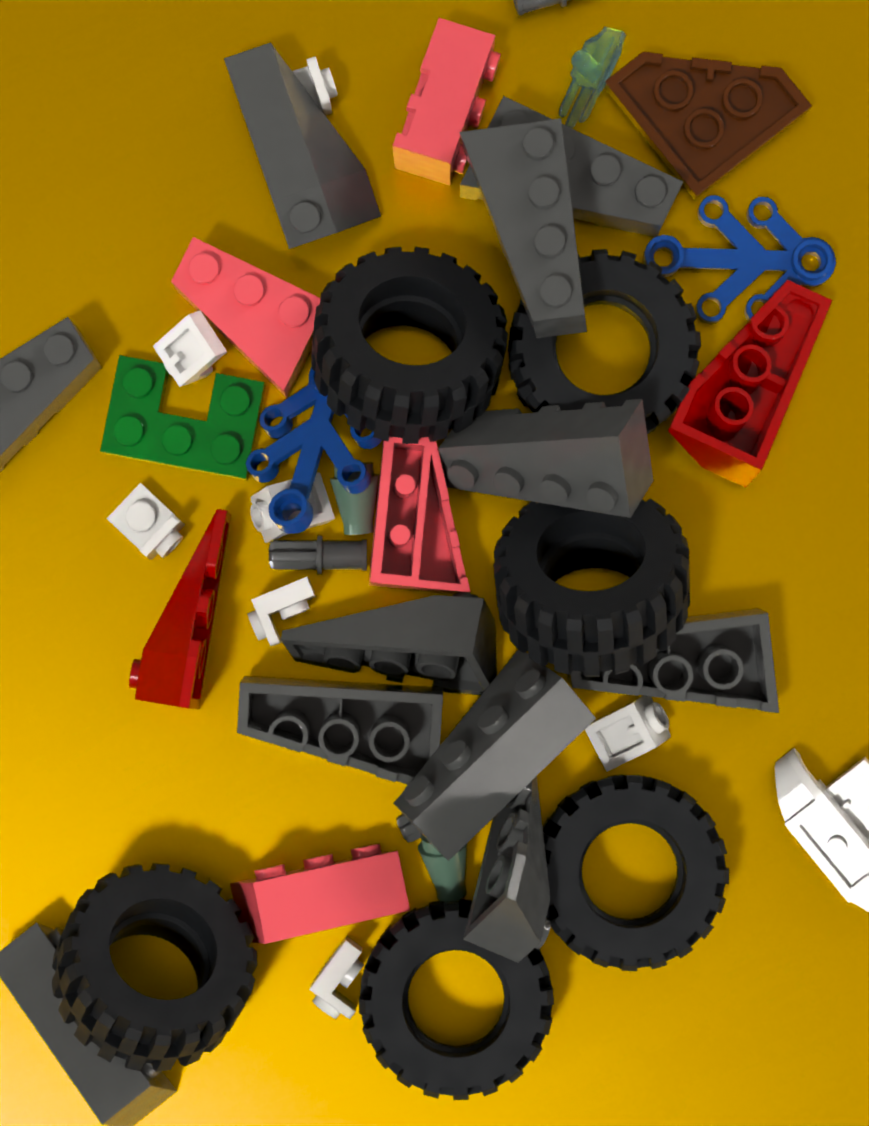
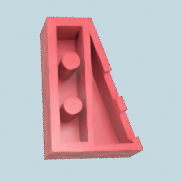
[392,18,501,186]
[171,237,320,398]
[368,436,471,594]
[230,843,410,944]

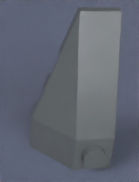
[463,776,551,963]

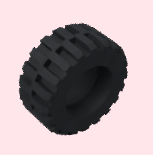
[311,247,508,444]
[508,249,701,434]
[493,498,690,677]
[543,774,729,971]
[51,863,257,1072]
[359,899,554,1100]

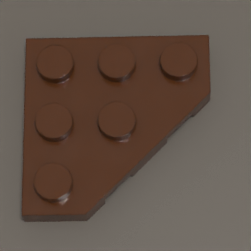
[603,52,812,200]

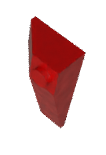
[668,280,832,488]
[129,509,231,709]

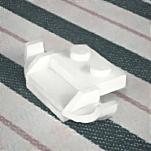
[775,748,869,912]

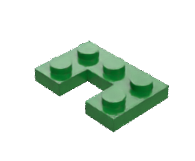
[100,355,266,480]

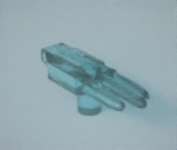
[558,26,626,128]

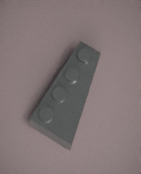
[460,96,683,238]
[460,118,587,338]
[0,317,103,473]
[439,399,654,518]
[567,608,779,713]
[393,650,596,861]
[237,676,443,785]
[0,922,177,1126]

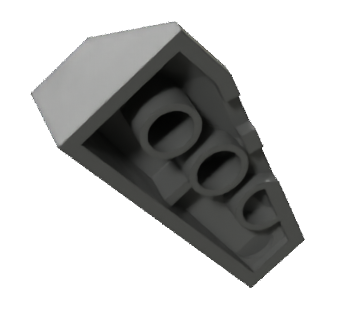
[224,42,381,249]
[280,592,497,695]

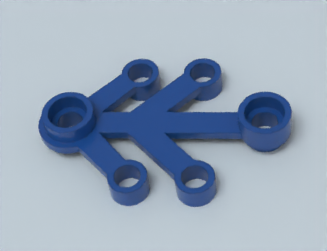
[643,195,836,324]
[246,367,382,534]

